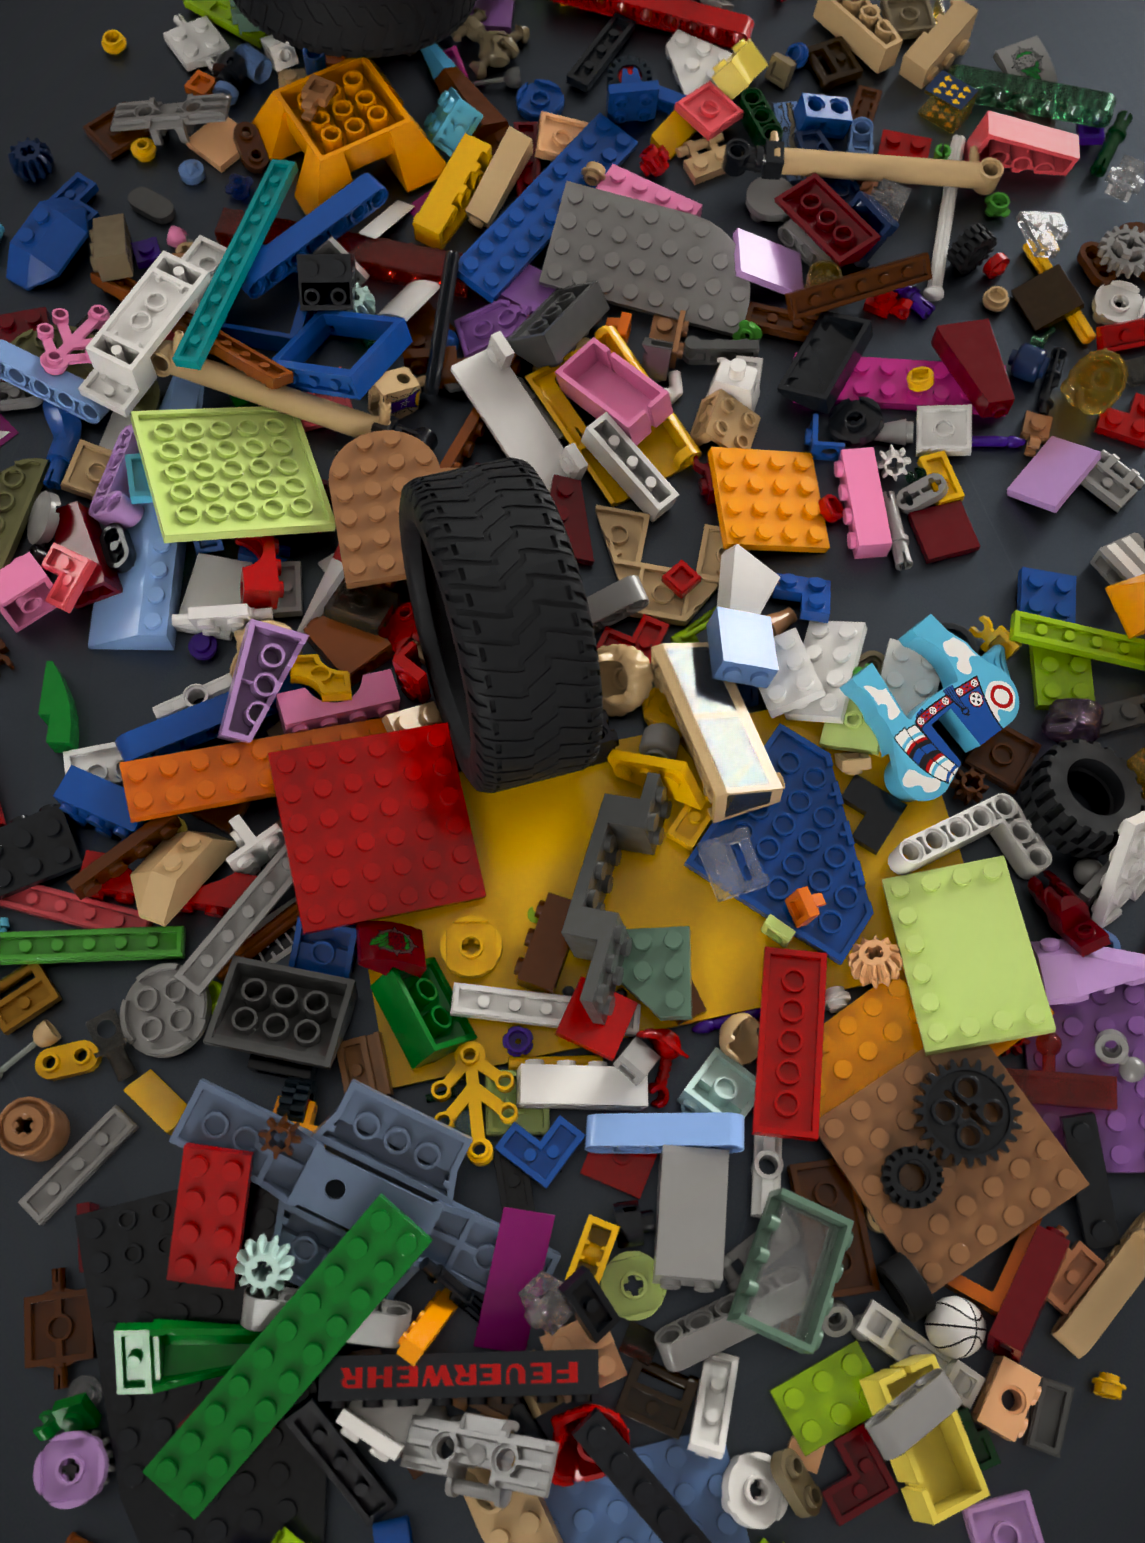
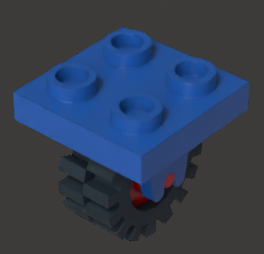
[605,55,659,124]

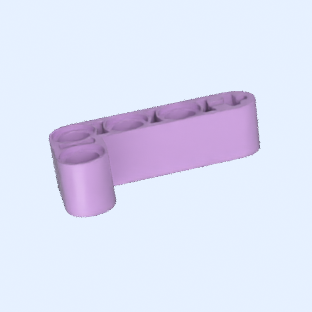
[88,425,144,529]

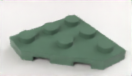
[621,926,692,1021]

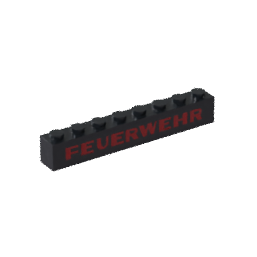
[318,1349,599,1409]

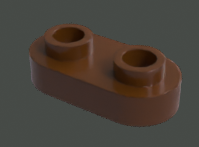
[233,122,269,174]
[1077,241,1117,287]

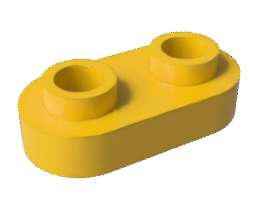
[35,1040,102,1081]

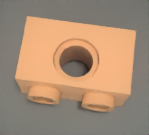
[971,1356,1042,1442]

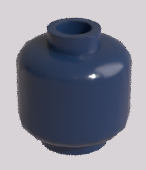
[1007,343,1050,383]

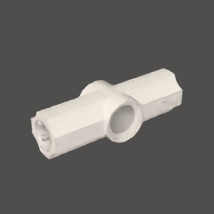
[152,673,232,720]
[750,1135,783,1218]

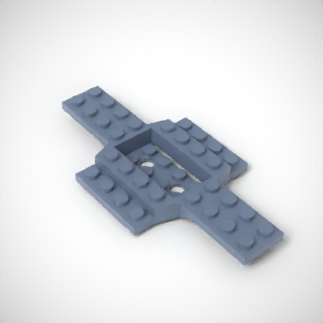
[169,1078,561,1309]

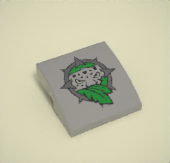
[993,36,1058,100]

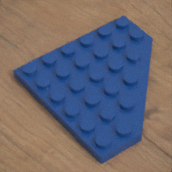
[684,723,874,966]

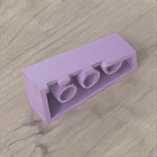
[217,619,309,744]

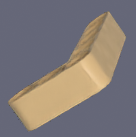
[1050,1211,1145,1359]

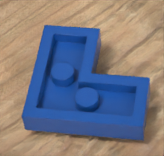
[48,172,100,230]
[772,573,831,623]
[494,1115,586,1189]

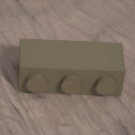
[89,213,133,282]

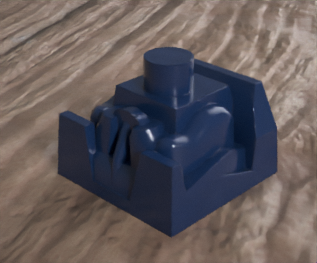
[848,190,900,267]

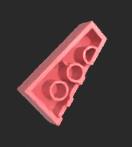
[964,110,1080,176]

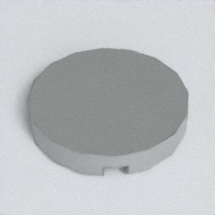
[27,490,61,547]

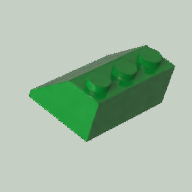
[370,957,477,1069]

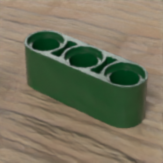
[740,87,784,148]

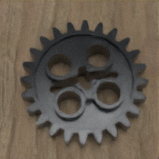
[912,1058,1023,1168]

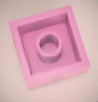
[0,552,57,633]

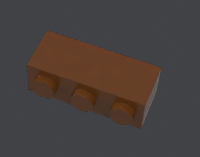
[514,892,571,994]

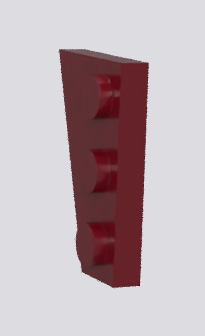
[549,474,594,566]

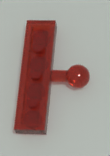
[1006,1033,1118,1111]

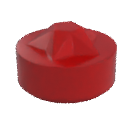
[983,252,1010,279]
[818,494,843,523]

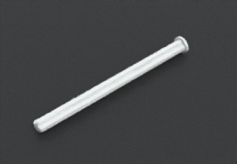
[923,134,966,302]

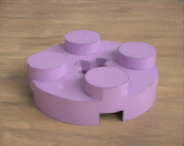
[33,1431,109,1509]

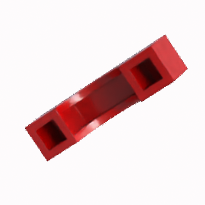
[235,536,284,610]

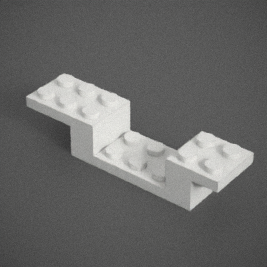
[78,235,227,418]

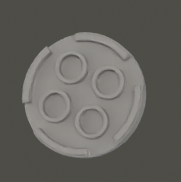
[120,963,212,1058]

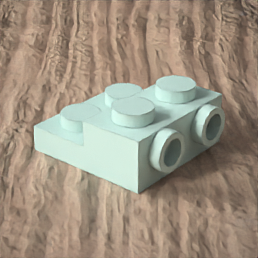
[677,1047,755,1118]

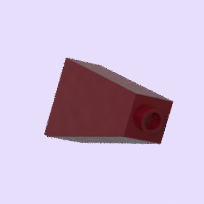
[931,318,1015,418]
[55,501,123,609]
[986,1225,1071,1364]

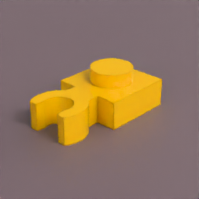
[969,616,1023,662]

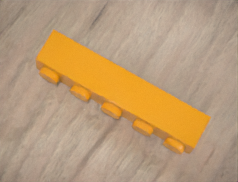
[396,1287,458,1366]

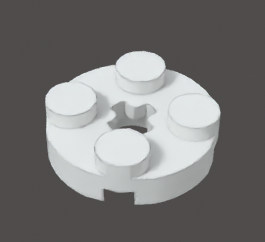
[1092,280,1145,325]
[721,1452,789,1529]

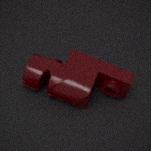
[1027,870,1111,957]

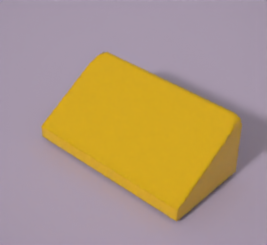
[650,110,697,160]
[123,1069,187,1135]

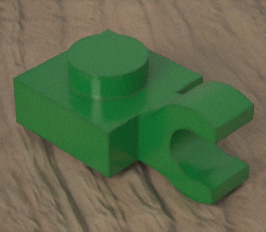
[32,1392,102,1441]

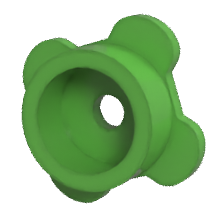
[984,192,1011,217]
[733,320,763,340]

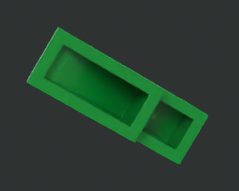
[38,661,80,753]

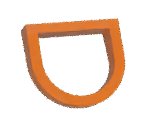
[944,1217,1043,1317]

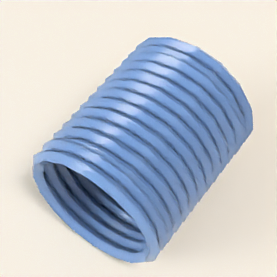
[234,43,272,84]

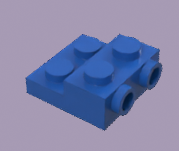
[288,916,358,979]

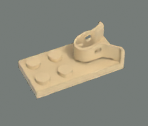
[463,1431,564,1543]

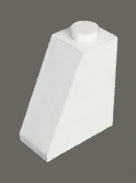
[717,544,780,614]

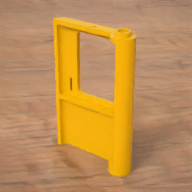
[525,325,702,507]

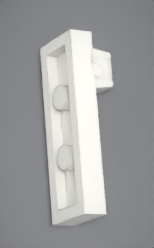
[687,1352,739,1460]

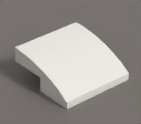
[377,280,440,322]

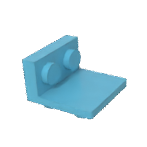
[424,87,484,156]

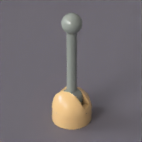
[0,1019,61,1079]

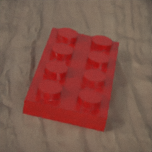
[166,1142,254,1290]

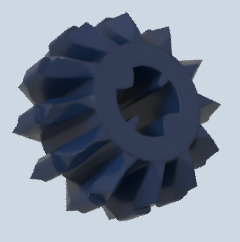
[8,137,55,182]

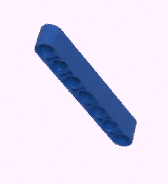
[241,173,388,299]
[115,671,317,762]

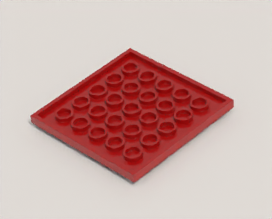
[268,722,486,935]

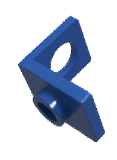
[804,413,845,461]

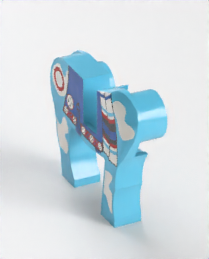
[840,614,1019,802]

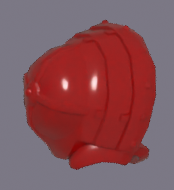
[551,1403,630,1487]

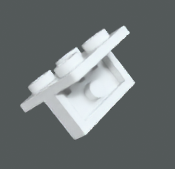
[225,814,285,875]

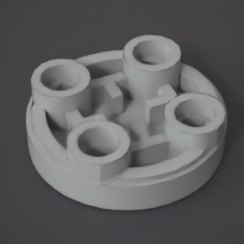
[745,177,793,222]

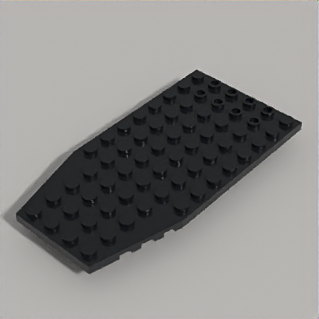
[75,1182,328,1543]

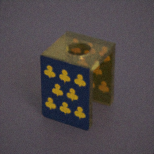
[918,70,978,135]

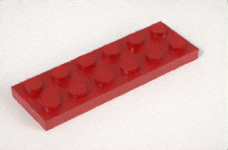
[752,947,827,1142]

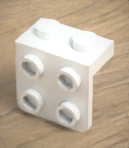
[335,1399,432,1463]

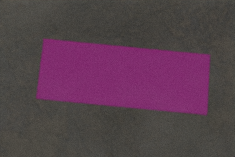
[473,1207,555,1351]

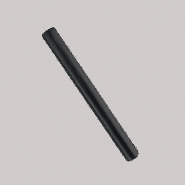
[424,250,460,396]

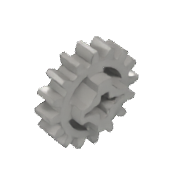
[1097,224,1145,279]

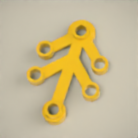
[431,1041,519,1167]

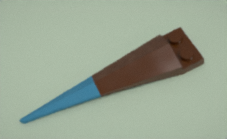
[421,43,509,158]

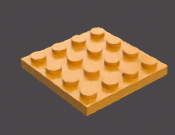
[708,447,830,553]

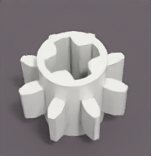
[877,445,911,481]

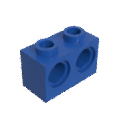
[793,93,853,139]

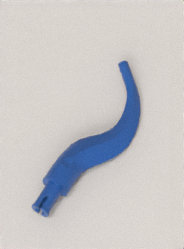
[43,400,82,490]

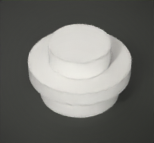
[825,986,851,1013]

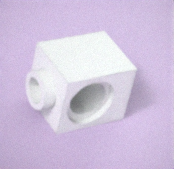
[260,35,299,72]

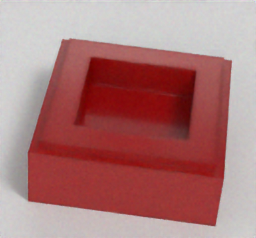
[661,559,702,599]

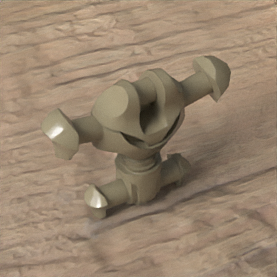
[451,7,530,80]

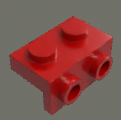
[392,641,431,704]

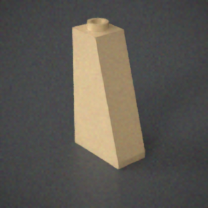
[465,126,533,229]

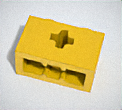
[565,1214,620,1284]

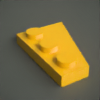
[607,749,706,810]

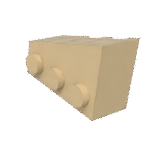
[899,0,978,89]

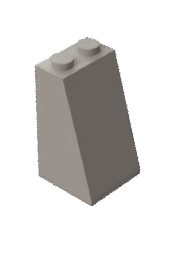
[653,1145,729,1293]

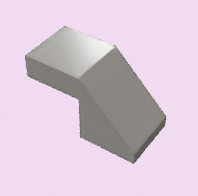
[613,1036,660,1086]

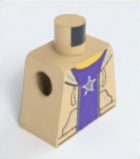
[368,367,426,420]

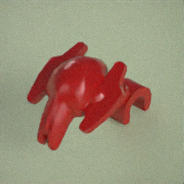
[636,1028,689,1108]

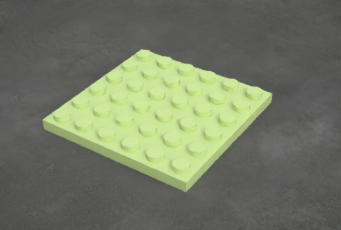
[131,406,336,543]

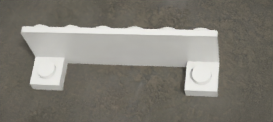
[451,331,588,492]

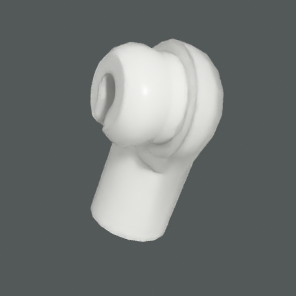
[664,370,683,405]

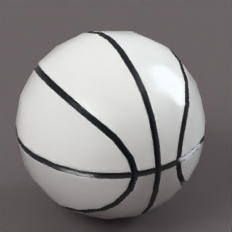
[925,1296,986,1359]

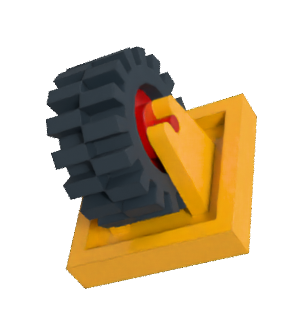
[273,1076,326,1147]

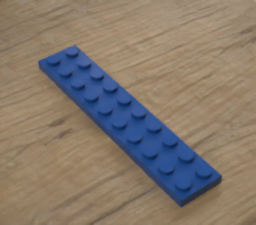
[457,112,639,303]

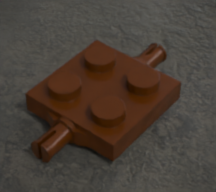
[24,1267,97,1390]

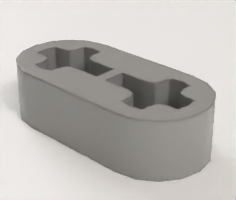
[896,473,948,514]

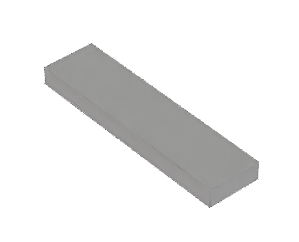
[18,1104,140,1226]

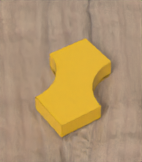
[290,654,352,702]

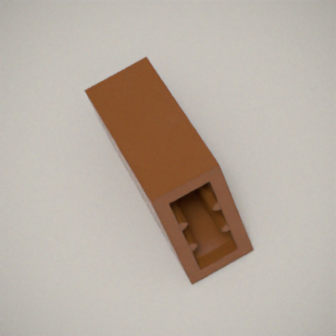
[303,613,394,687]

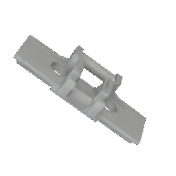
[110,93,232,146]
[400,1413,559,1508]

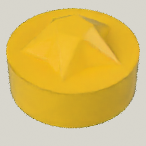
[906,366,935,392]

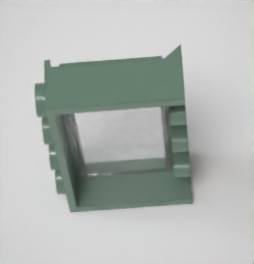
[726,1188,854,1354]

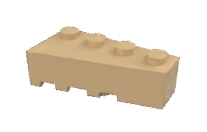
[813,0,903,74]

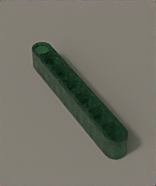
[947,64,1117,128]

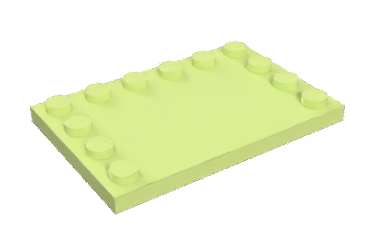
[882,855,1056,1056]

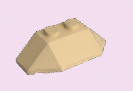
[130,831,237,927]

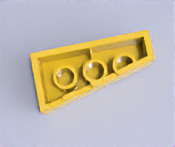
[412,133,492,252]

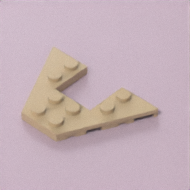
[595,505,750,627]

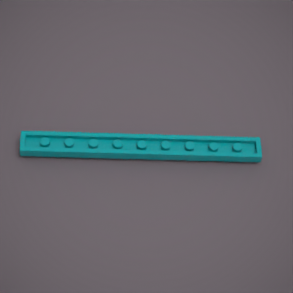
[172,159,298,370]

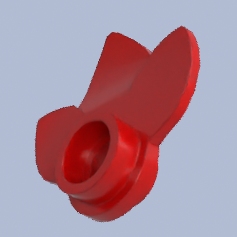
[378,602,420,653]

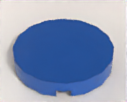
[516,79,565,123]

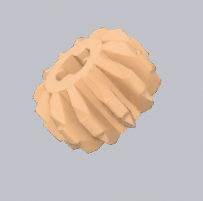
[848,935,903,990]

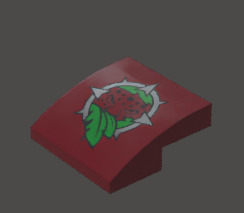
[356,920,427,978]

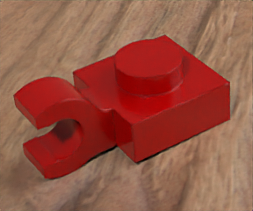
[863,291,913,320]

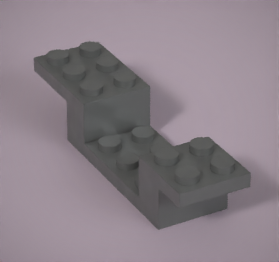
[561,772,672,1025]

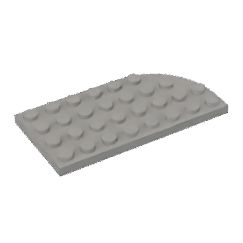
[539,181,750,337]

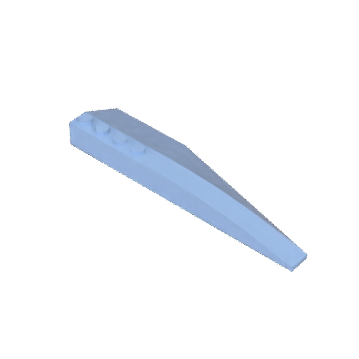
[88,376,204,650]

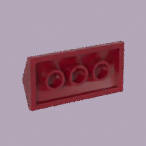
[774,172,881,266]

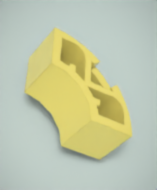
[712,38,768,100]

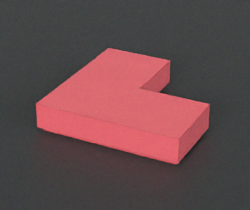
[41,542,98,614]

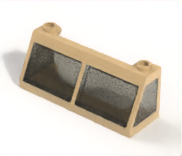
[651,642,785,824]

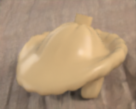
[597,644,654,717]

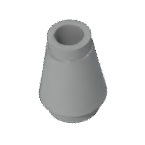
[874,418,914,446]

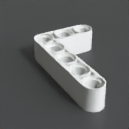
[888,793,1052,880]

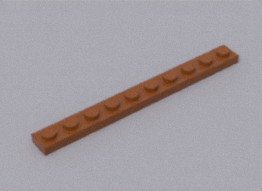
[91,272,294,389]

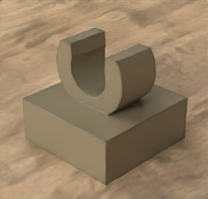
[764,52,797,89]

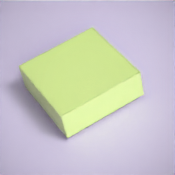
[761,914,796,948]

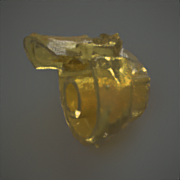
[1060,348,1128,415]

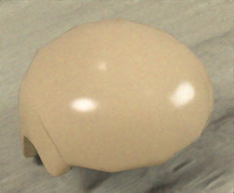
[719,1012,759,1065]

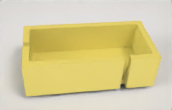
[859,1354,990,1525]

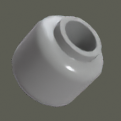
[639,723,680,760]

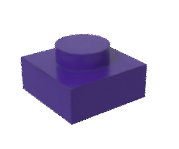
[1075,119,1105,146]
[131,236,161,270]

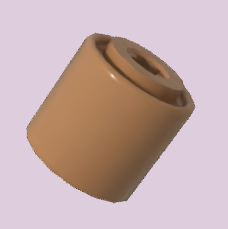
[0,1096,70,1162]

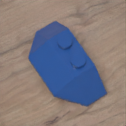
[6,196,89,291]

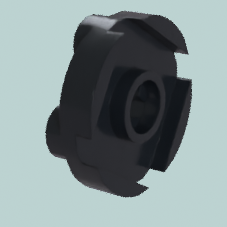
[829,397,884,449]

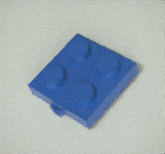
[1017,567,1076,623]

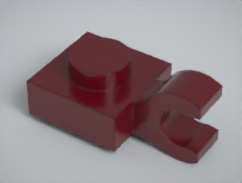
[692,455,716,505]

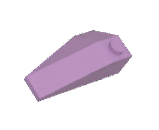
[1030,938,1145,1005]

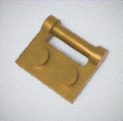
[0,964,63,1036]

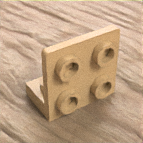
[690,388,761,449]

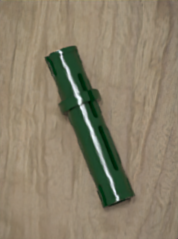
[1090,111,1133,177]

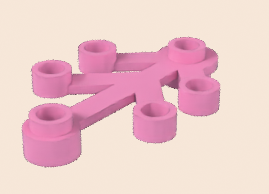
[37,305,110,375]

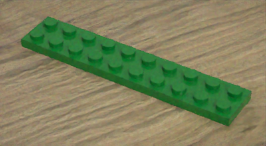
[142,1193,433,1520]

